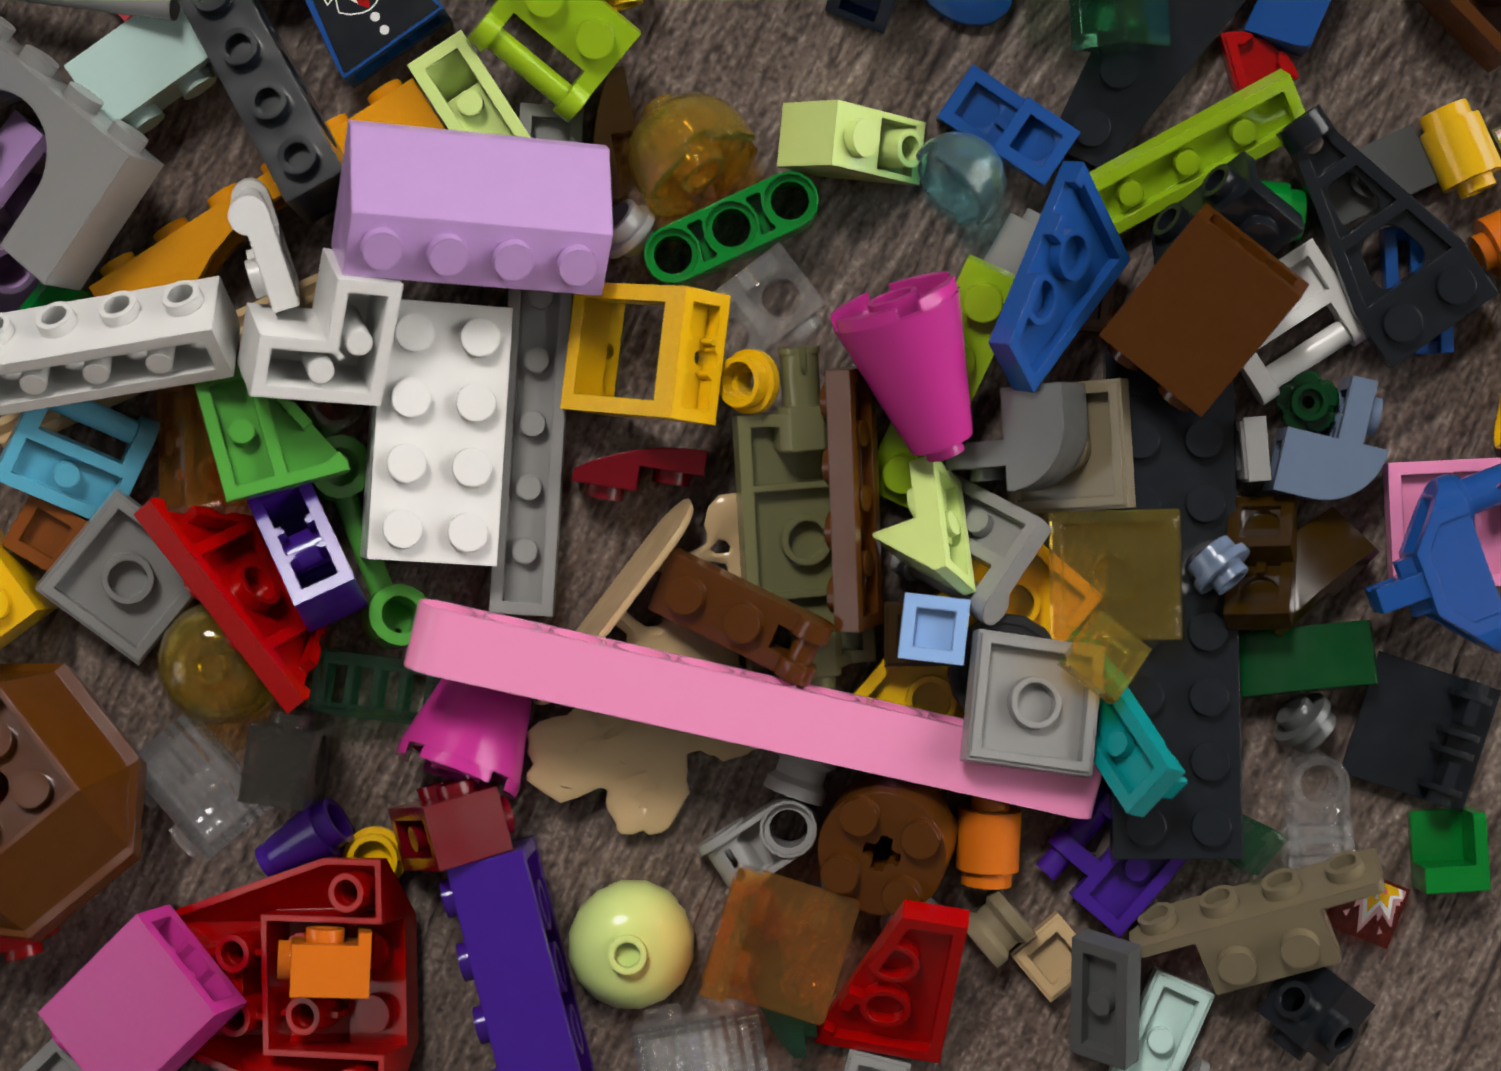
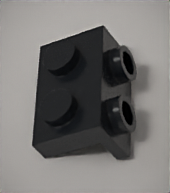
[1151,151,1304,265]

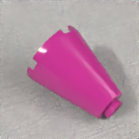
[830,271,973,462]
[394,614,532,799]

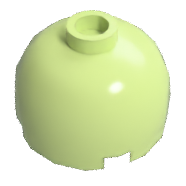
[568,880,694,1009]

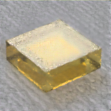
[1058,610,1152,704]

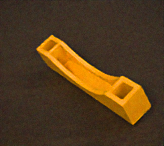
[89,78,447,297]

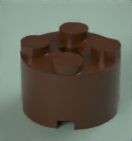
[818,773,958,915]

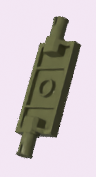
[732,345,876,690]

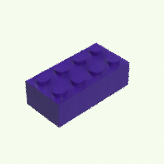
[440,835,595,1071]

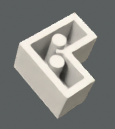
[237,248,404,406]

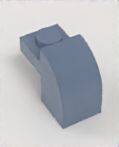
[1262,375,1389,501]

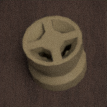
[967,890,1037,968]

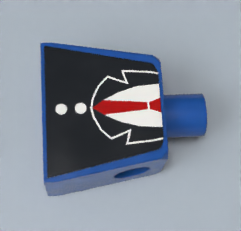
[305,0,452,88]

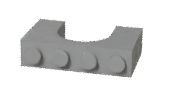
[0,16,164,291]

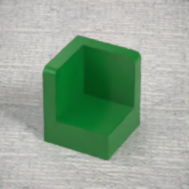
[1407,806,1491,894]

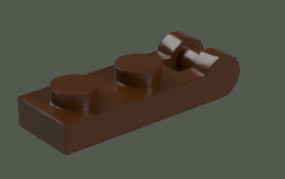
[647,548,835,687]

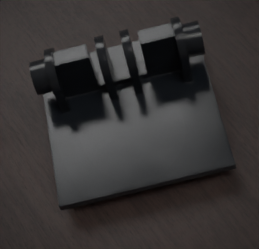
[1339,651,1501,812]

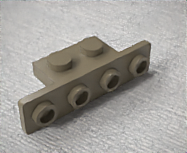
[1129,848,1385,995]

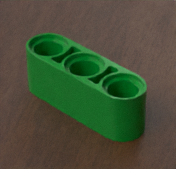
[644,171,819,286]

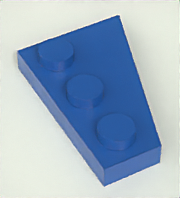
[988,161,1131,393]

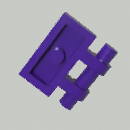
[1036,782,1188,937]

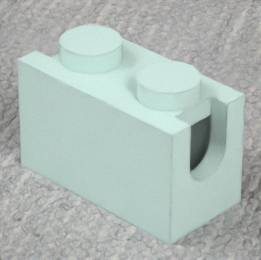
[64,5,217,134]

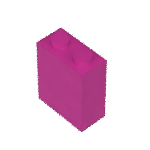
[38,904,247,1071]

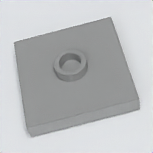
[35,486,194,665]
[960,629,1104,778]

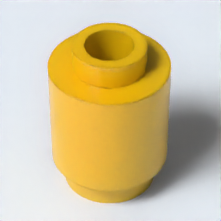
[1418,98,1501,200]

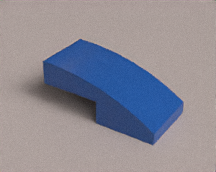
[936,64,1081,187]

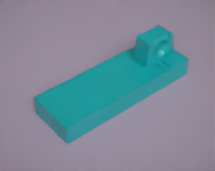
[1067,630,1188,817]

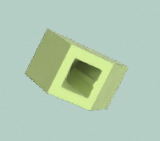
[777,100,926,186]

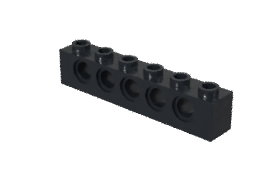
[178,0,343,225]

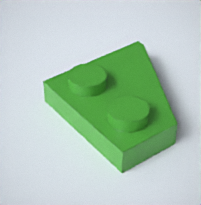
[194,365,350,505]

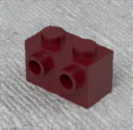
[388,777,515,872]

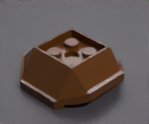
[0,663,147,942]

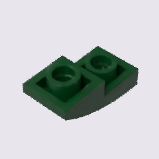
[1239,620,1379,699]

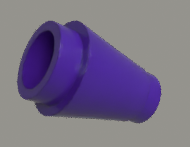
[255,797,354,877]

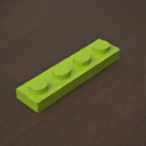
[1089,68,1305,234]
[878,254,1016,509]

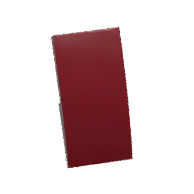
[572,448,709,502]

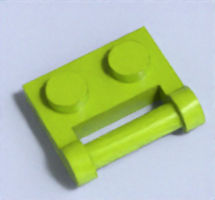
[466,0,641,123]

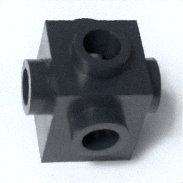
[1257,967,1376,1066]

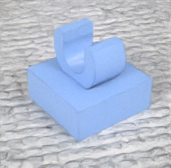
[897,592,971,666]

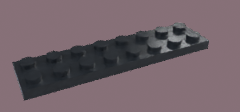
[1103,346,1243,859]

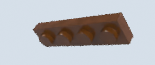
[819,366,884,633]

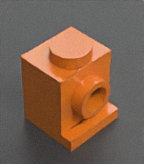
[277,925,372,999]

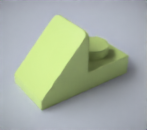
[407,30,531,138]
[872,456,976,596]

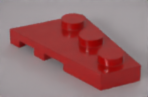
[814,899,970,1064]

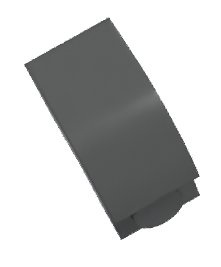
[945,382,1088,492]

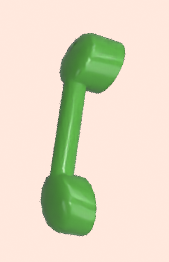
[311,434,426,650]

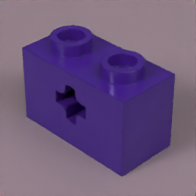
[247,483,368,633]

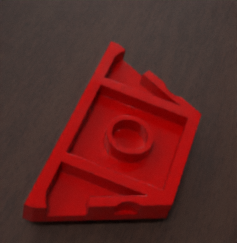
[133,498,328,714]

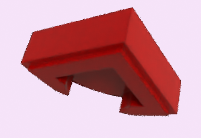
[1217,31,1299,94]

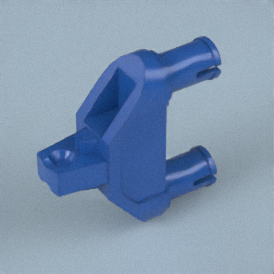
[1364,463,1501,654]

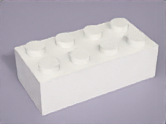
[360,299,513,566]

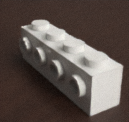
[0,276,241,416]

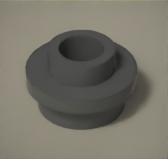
[1275,693,1336,753]

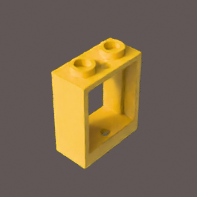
[560,282,731,425]

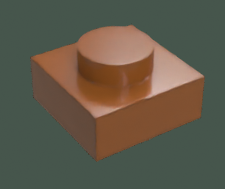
[1,495,89,571]

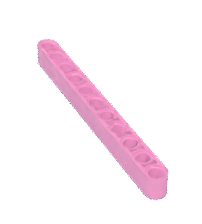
[403,599,1102,820]

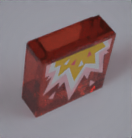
[1327,878,1411,949]

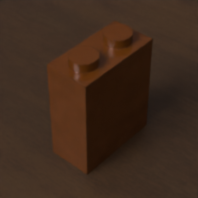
[1099,203,1310,417]

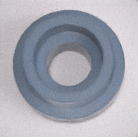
[1188,535,1250,595]

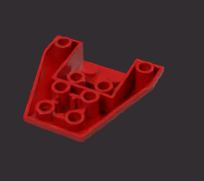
[175,857,419,1071]

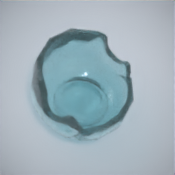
[916,131,1008,227]

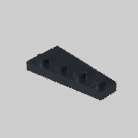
[1060,0,1246,170]

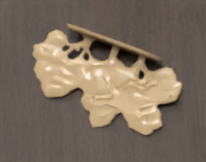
[526,492,759,835]

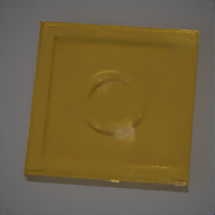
[1049,509,1183,642]

